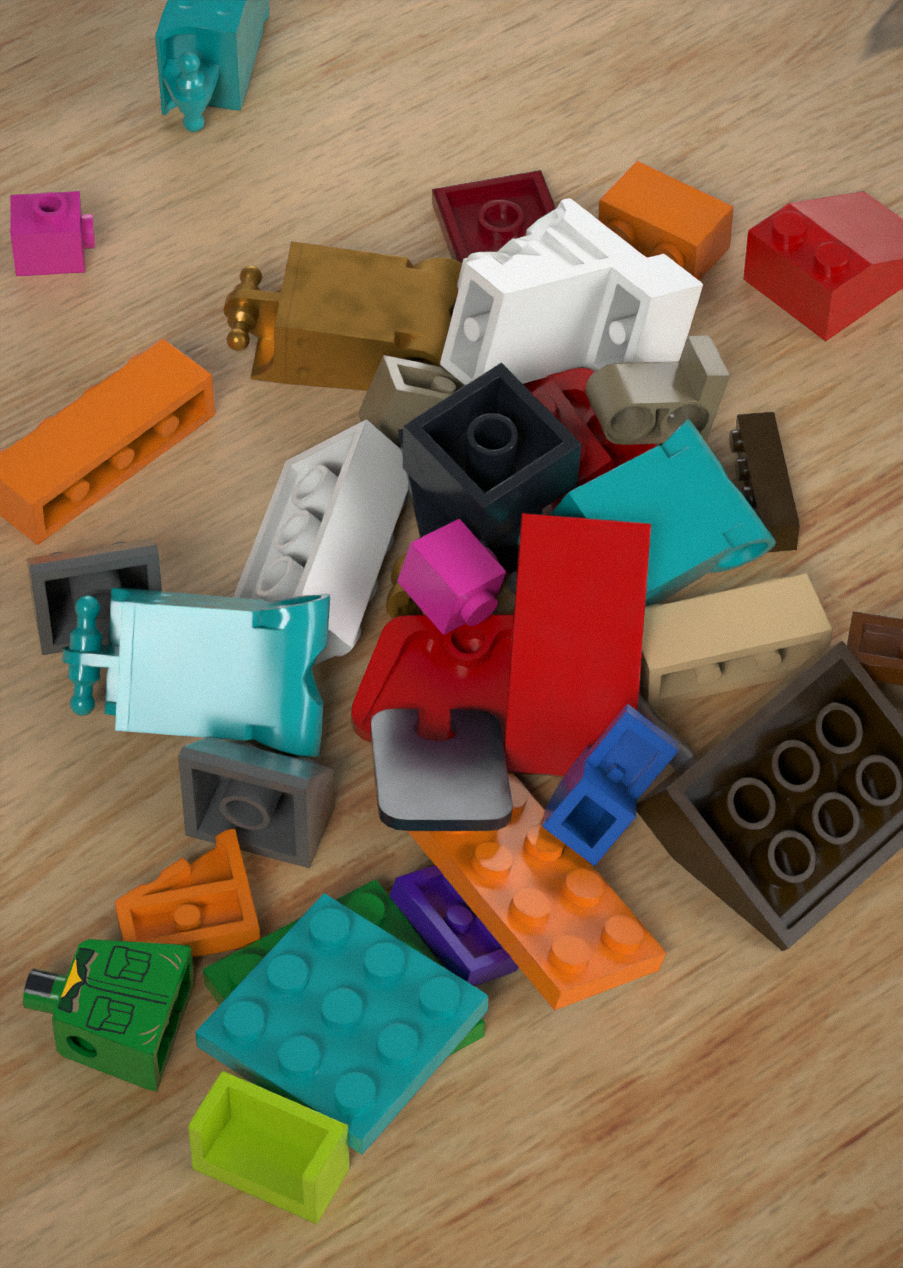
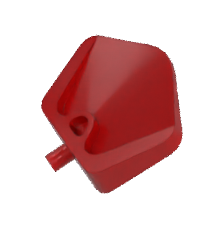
[351,614,514,747]

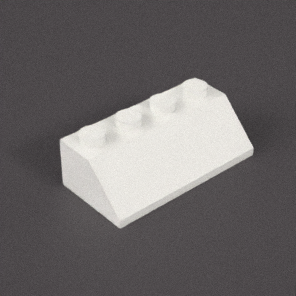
[233,419,410,666]

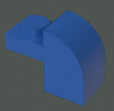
[542,704,679,866]

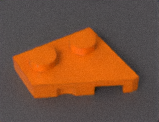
[115,828,261,958]

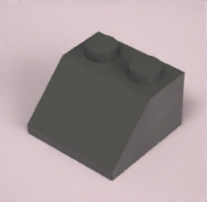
[26,538,162,655]
[178,736,335,868]

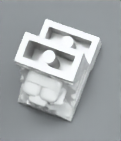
[440,198,703,385]

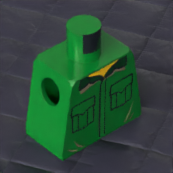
[23,939,195,1092]

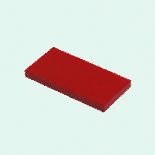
[504,513,651,777]

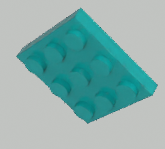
[195,893,488,1155]

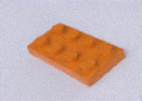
[407,772,666,1011]

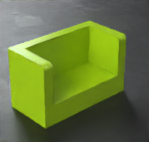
[188,1070,350,1224]

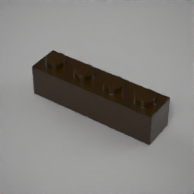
[729,412,800,552]

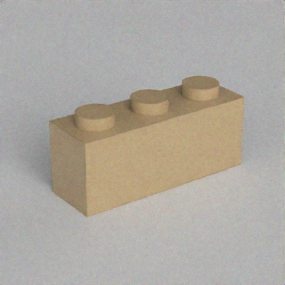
[639,573,832,708]

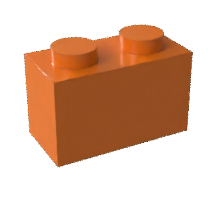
[598,161,734,281]

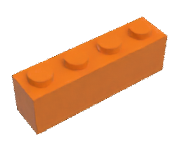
[0,338,215,545]

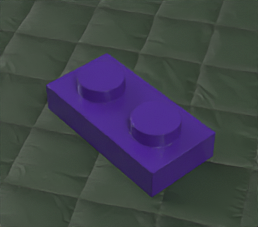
[389,865,519,986]

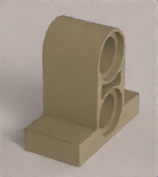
[585,335,730,445]

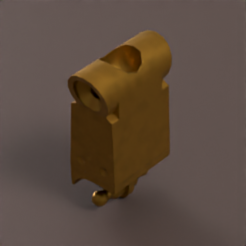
[223,241,462,391]

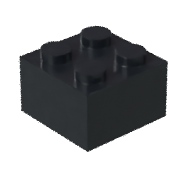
[402,362,581,547]

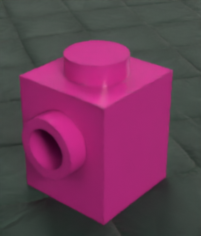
[10,191,95,276]
[397,519,506,635]

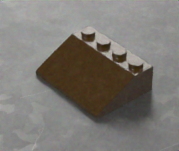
[636,641,903,951]

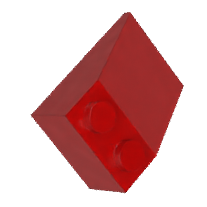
[743,191,903,342]

